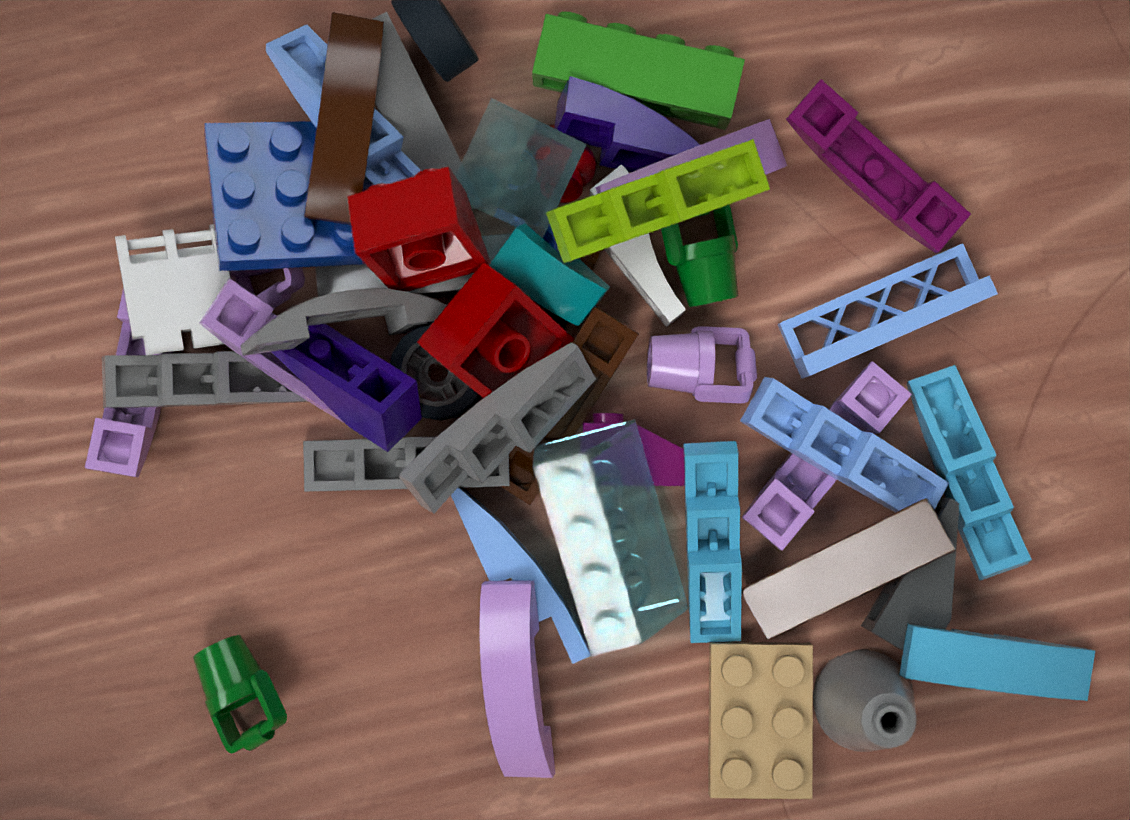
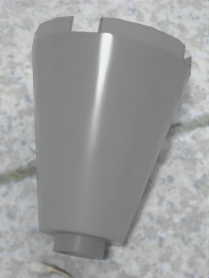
[813,649,916,752]

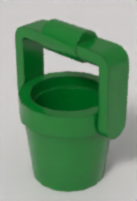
[661,204,738,307]
[193,635,287,753]

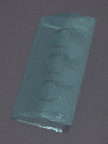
[533,419,689,656]

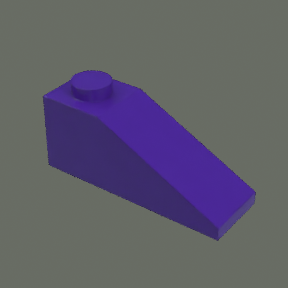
[272,324,422,452]

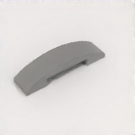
[240,288,447,356]

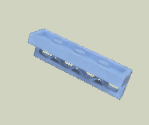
[777,243,998,379]

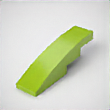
[546,139,770,263]

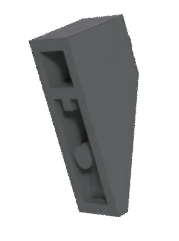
[861,497,960,651]

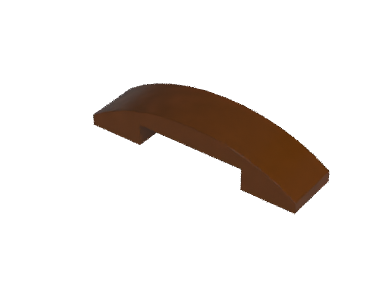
[304,12,384,225]
[500,306,639,505]

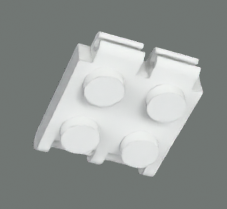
[115,224,230,356]

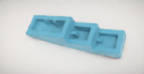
[907,365,1032,581]
[684,441,742,643]
[899,623,1095,701]

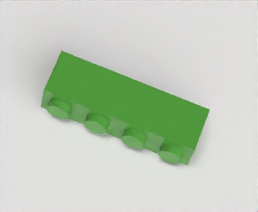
[532,12,745,130]

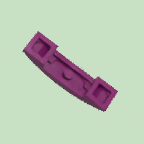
[786,79,971,253]

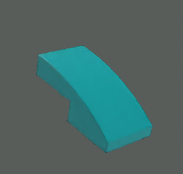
[489,223,610,326]

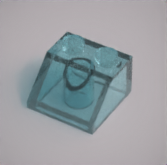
[456,98,587,238]

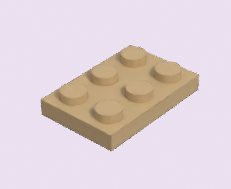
[708,642,813,799]

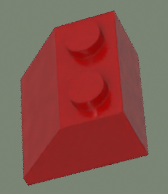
[347,166,490,292]
[416,262,574,398]

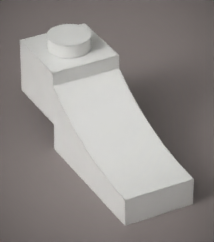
[589,164,686,327]

